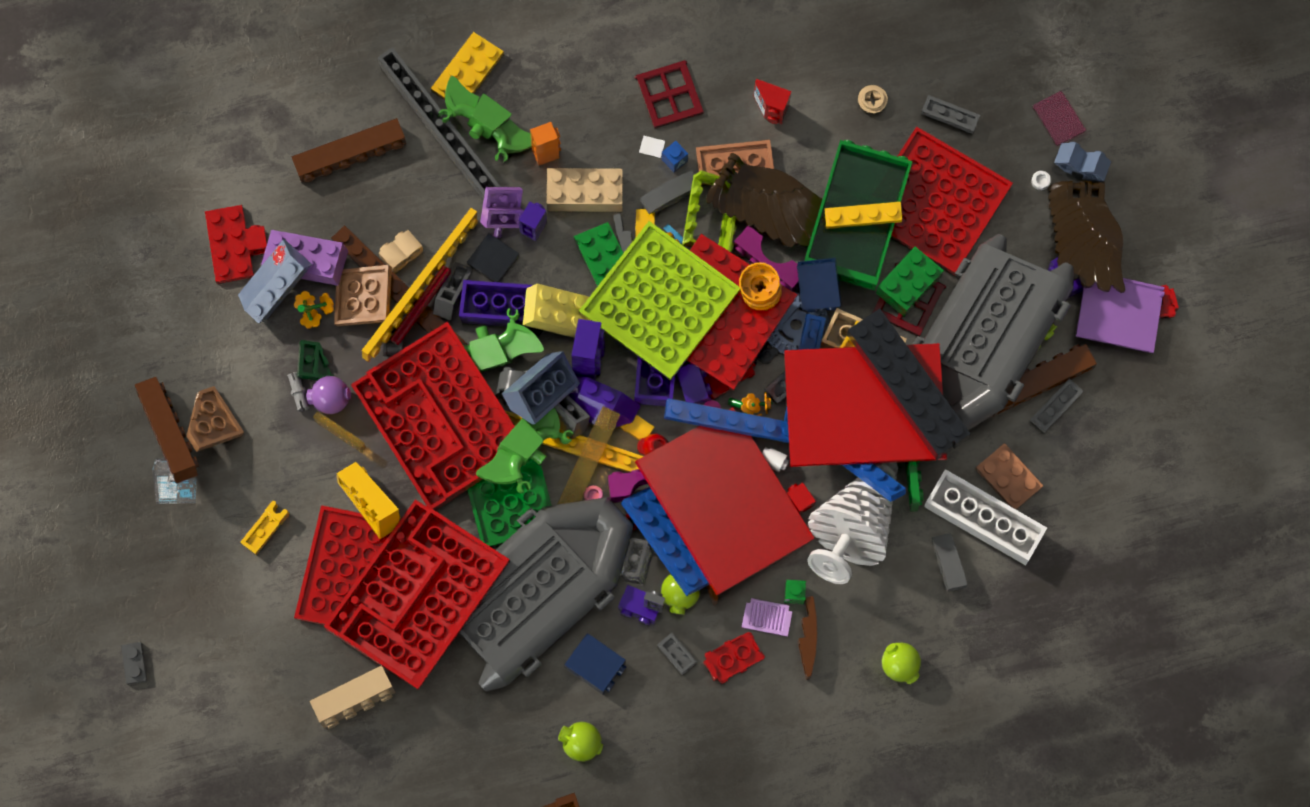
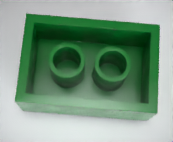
[876,246,944,317]

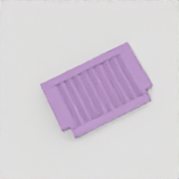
[742,598,792,637]

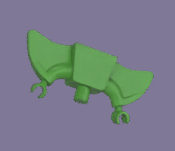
[439,76,532,163]
[463,308,545,373]
[476,408,574,493]

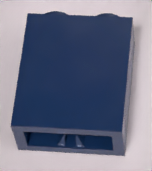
[797,258,842,312]
[564,633,627,695]

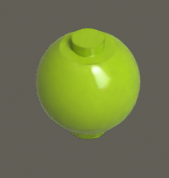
[661,574,700,615]
[882,642,921,684]
[558,722,603,762]

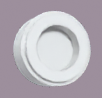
[1031,171,1051,191]

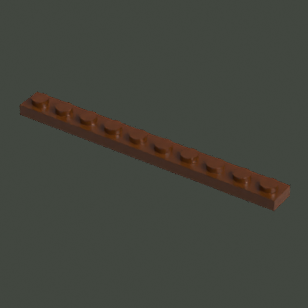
[331,225,468,345]

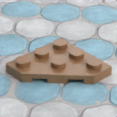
[187,386,244,452]

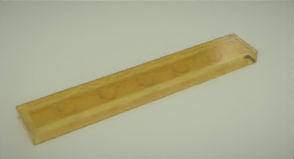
[557,406,621,505]

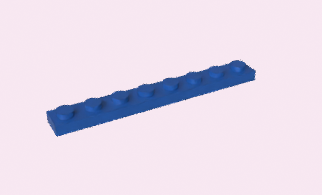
[664,398,789,443]

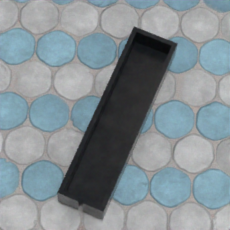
[847,309,971,460]

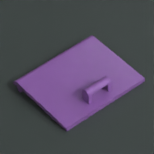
[1076,278,1165,353]

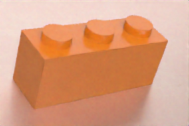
[530,122,561,166]

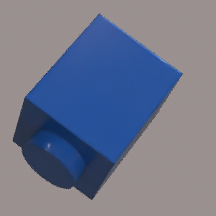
[662,141,688,173]

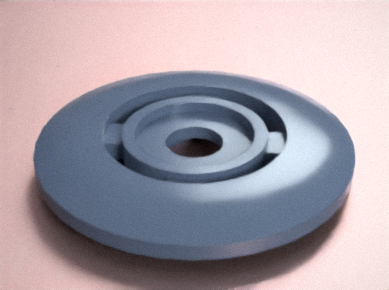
[768,292,829,354]

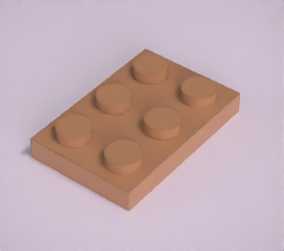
[975,443,1043,510]

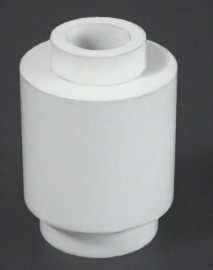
[762,447,789,472]

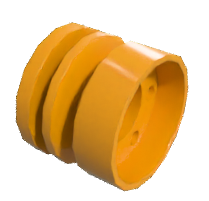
[739,263,782,310]

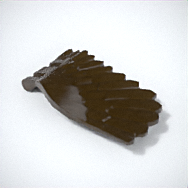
[706,153,837,248]
[1048,181,1126,293]

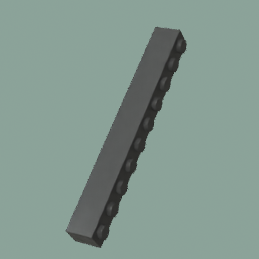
[377,47,501,201]

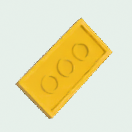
[431,32,504,100]

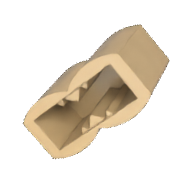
[379,230,423,273]

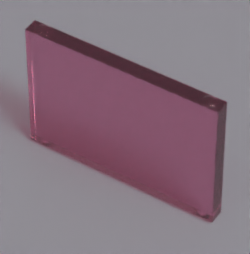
[1033,91,1086,146]

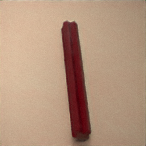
[390,266,451,345]

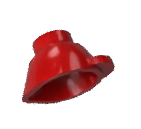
[637,433,669,456]

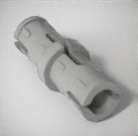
[287,372,309,412]

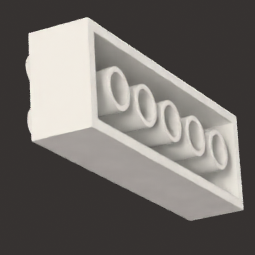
[924,469,1047,565]

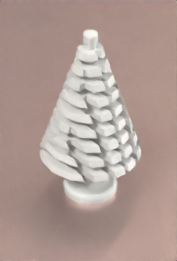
[807,462,898,584]

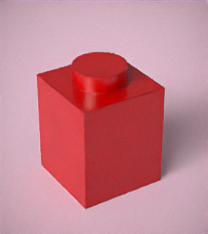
[245,225,268,256]
[787,483,816,515]

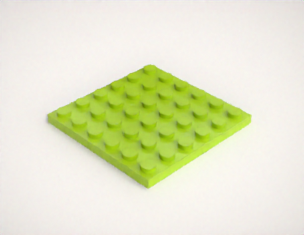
[579,221,740,380]

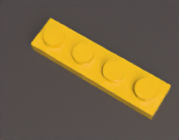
[825,202,902,229]

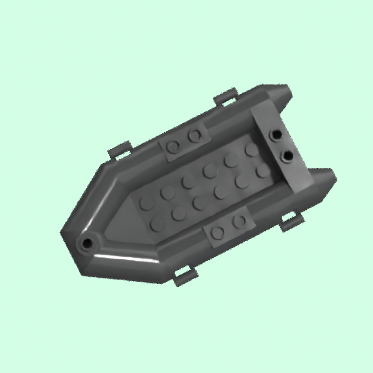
[913,234,1074,430]
[459,497,634,692]

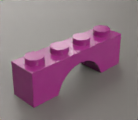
[733,226,799,292]
[608,469,648,503]

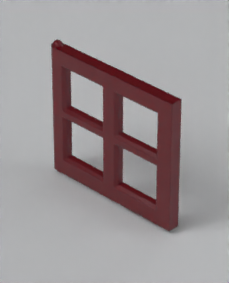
[634,60,704,128]
[872,262,946,337]

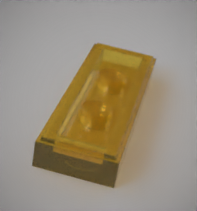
[313,412,366,453]

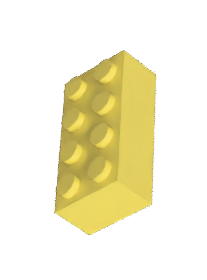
[523,284,589,338]

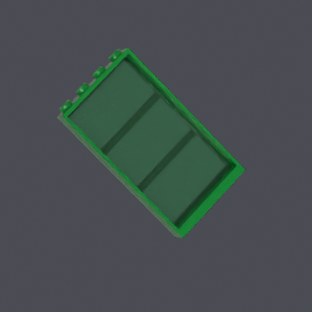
[804,140,912,291]

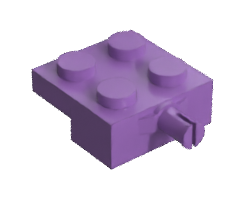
[480,187,523,238]

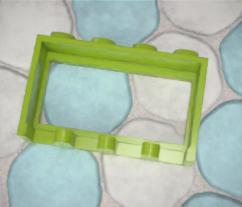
[682,170,736,252]

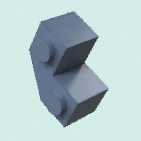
[1054,142,1111,181]

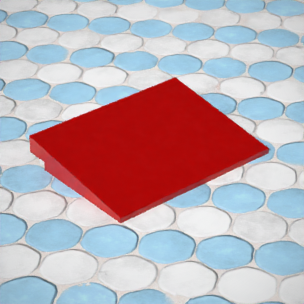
[351,322,515,511]
[784,343,947,467]
[635,407,815,595]
[324,499,510,690]

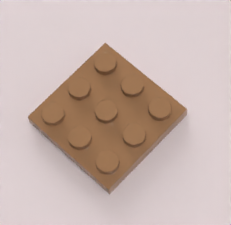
[334,265,392,326]

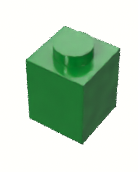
[784,580,806,605]

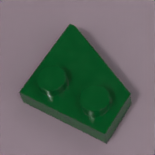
[297,340,334,381]

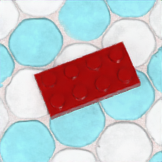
[205,205,254,284]

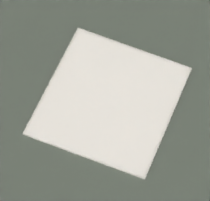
[639,136,665,158]

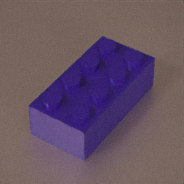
[459,280,536,329]
[571,319,605,381]
[634,356,675,406]

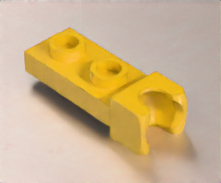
[240,501,289,555]

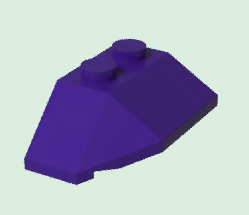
[568,376,641,430]

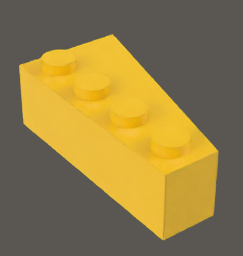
[336,462,401,539]

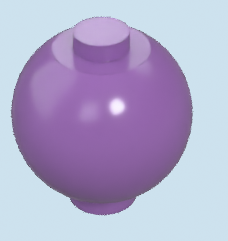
[306,376,351,414]

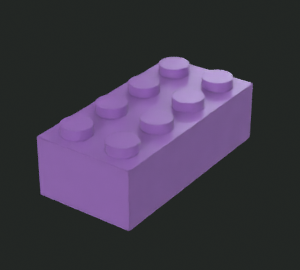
[261,230,348,286]

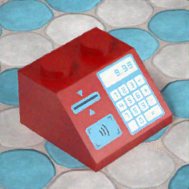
[753,79,791,125]

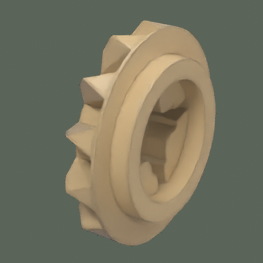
[858,85,888,114]

